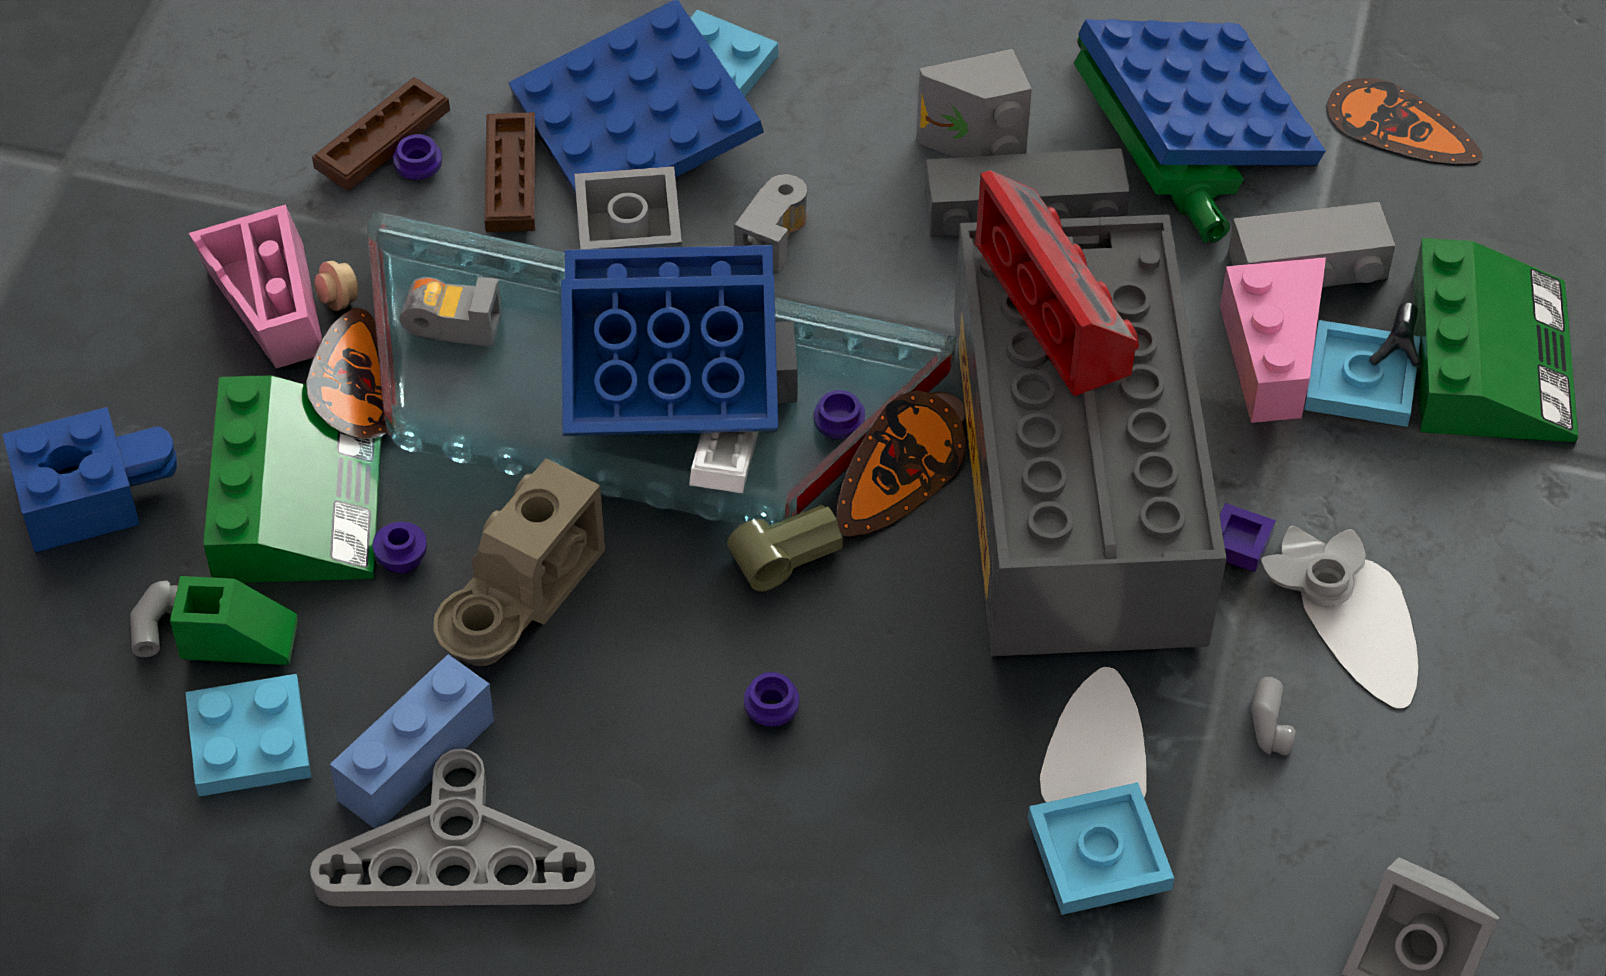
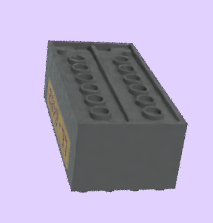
[954,215,1227,656]

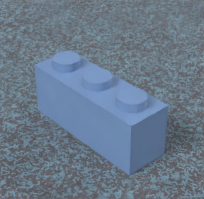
[330,654,494,829]

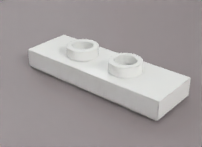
[689,431,759,493]

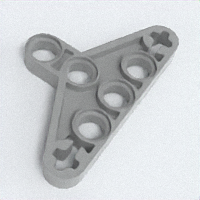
[310,748,596,907]

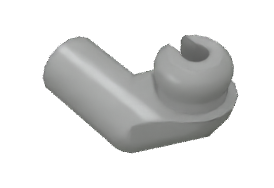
[130,581,178,657]
[1251,677,1296,756]

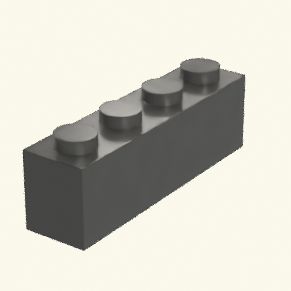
[924,148,1130,236]

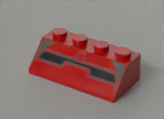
[975,170,1139,396]

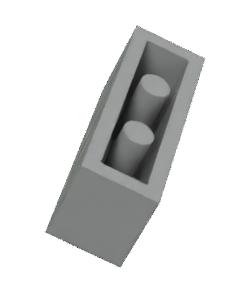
[1228,202,1395,288]

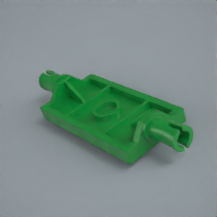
[1073,36,1244,243]

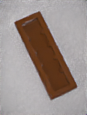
[312,77,450,191]
[484,112,536,233]

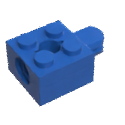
[2,407,177,553]

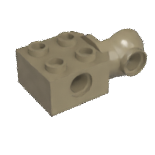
[433,458,605,666]

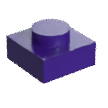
[1219,503,1276,572]

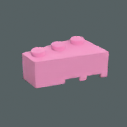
[189,204,322,369]
[1220,258,1326,423]

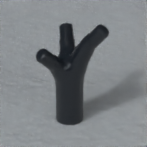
[1369,303,1422,367]

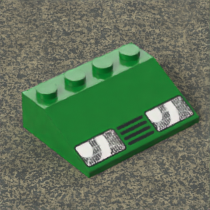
[1413,238,1578,442]
[203,375,382,583]

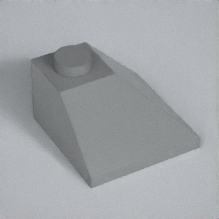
[1342,857,1500,976]

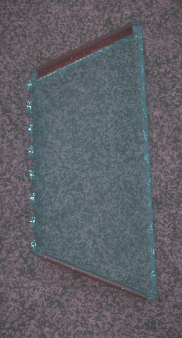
[367,211,957,525]

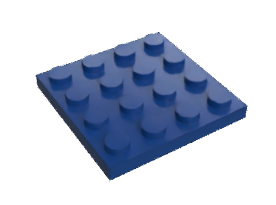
[508,0,764,195]
[1078,19,1326,165]

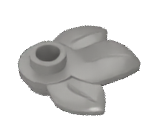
[1260,525,1366,606]

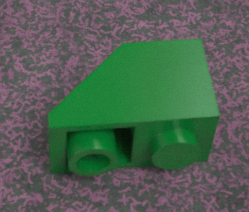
[170,576,298,665]

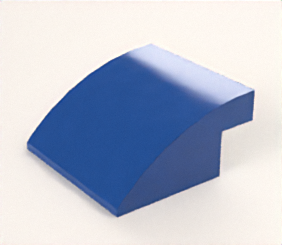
[561,245,778,436]

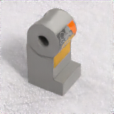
[734,174,807,273]
[400,277,503,347]

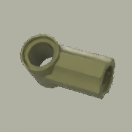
[727,505,843,591]

